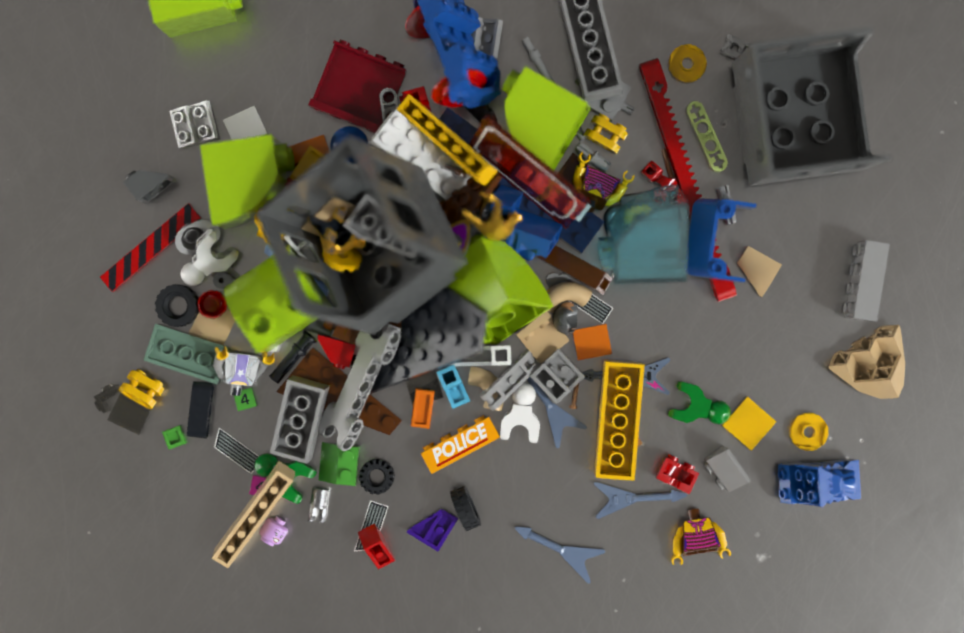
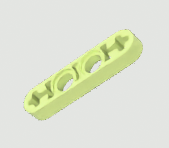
[686,101,728,172]

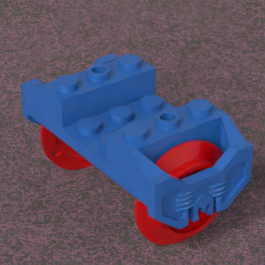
[405,0,501,108]

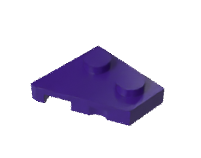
[406,508,458,552]

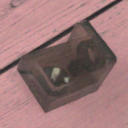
[94,383,120,413]

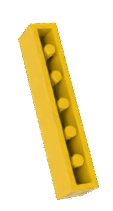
[397,94,498,186]

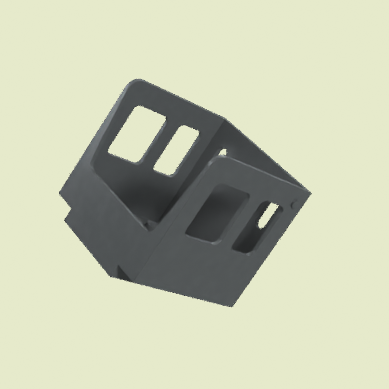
[732,28,891,186]
[257,136,467,334]

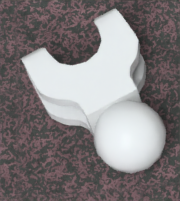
[180,229,239,286]
[500,383,540,443]

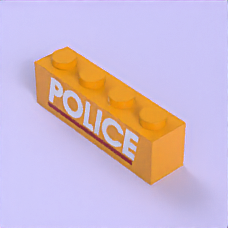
[421,415,500,474]

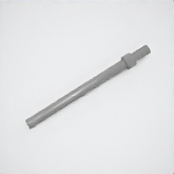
[522,37,586,141]

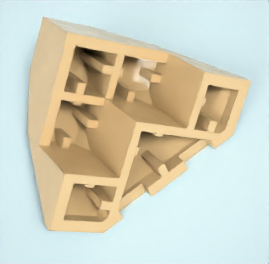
[828,325,905,399]

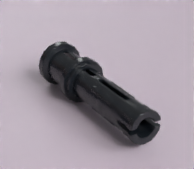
[269,330,317,384]

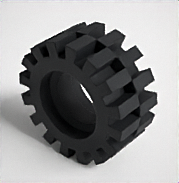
[359,459,394,495]

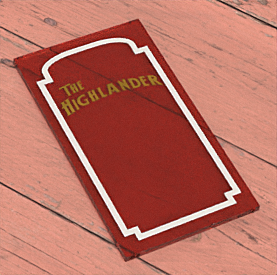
[468,116,590,229]

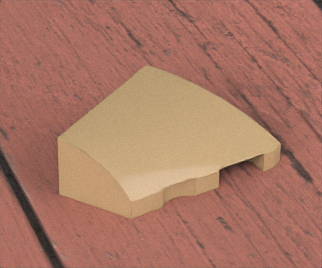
[737,246,782,297]

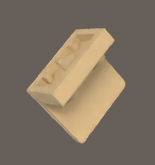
[516,311,569,364]

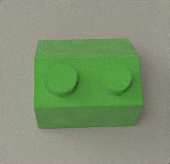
[318,442,360,486]

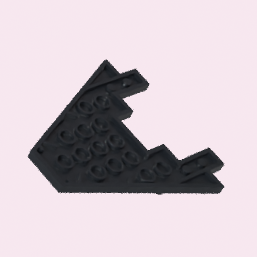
[350,285,487,394]

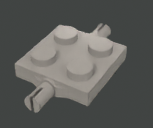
[575,76,635,121]

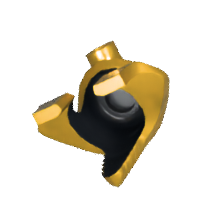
[463,191,523,241]
[307,206,366,254]

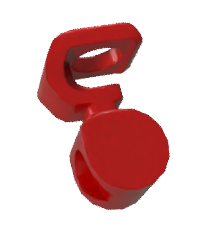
[640,160,678,197]

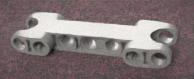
[319,327,401,451]

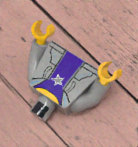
[213,346,275,396]

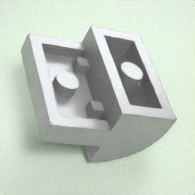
[470,17,503,59]
[530,348,585,404]

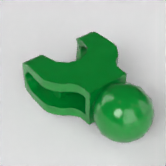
[668,381,731,425]
[254,453,317,504]

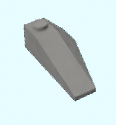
[343,194,419,259]

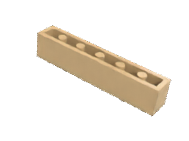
[212,461,295,568]

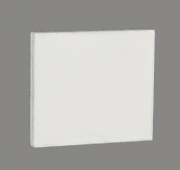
[223,106,267,140]

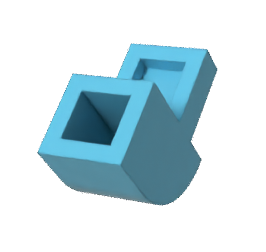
[436,365,471,409]

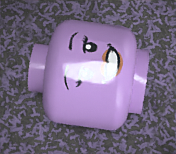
[259,516,288,546]

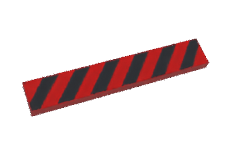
[100,203,201,292]

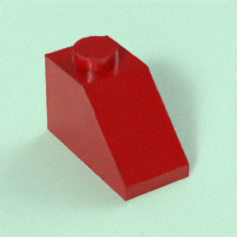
[317,333,356,369]
[358,524,395,569]

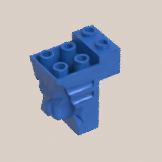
[486,185,563,261]
[777,459,861,507]

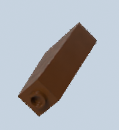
[537,245,612,295]

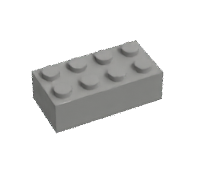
[843,240,890,322]
[270,375,330,464]

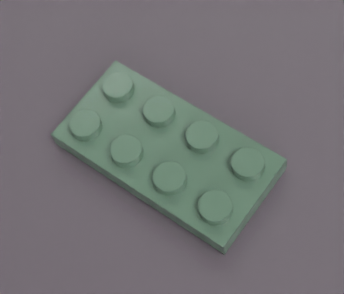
[144,324,230,384]

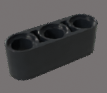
[187,381,214,439]

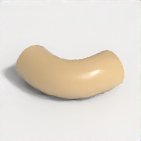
[547,282,592,313]
[468,366,504,411]

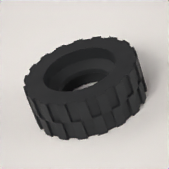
[155,284,199,327]
[450,486,481,531]

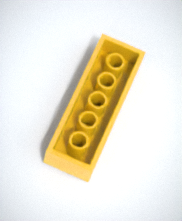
[594,359,645,481]

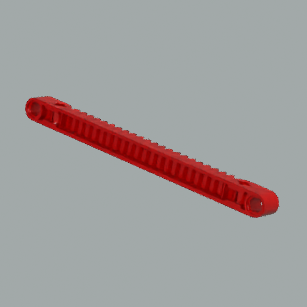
[639,58,737,302]

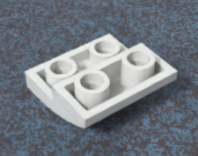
[169,100,219,148]

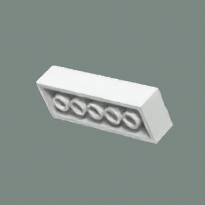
[368,110,472,202]

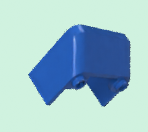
[684,198,757,283]

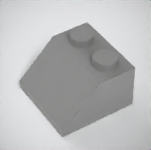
[704,445,751,492]

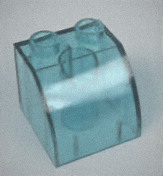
[598,185,688,284]

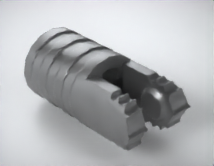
[307,487,329,523]

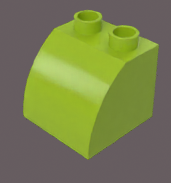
[148,0,243,38]
[501,66,591,175]
[200,134,295,229]
[449,234,554,345]
[223,244,333,353]

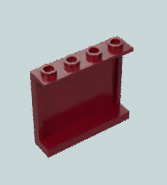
[308,39,407,133]

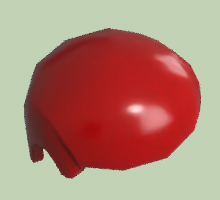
[197,290,227,319]

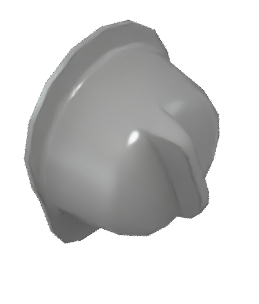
[175,219,220,255]

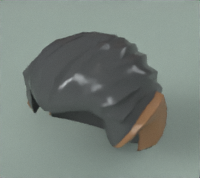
[553,302,578,335]

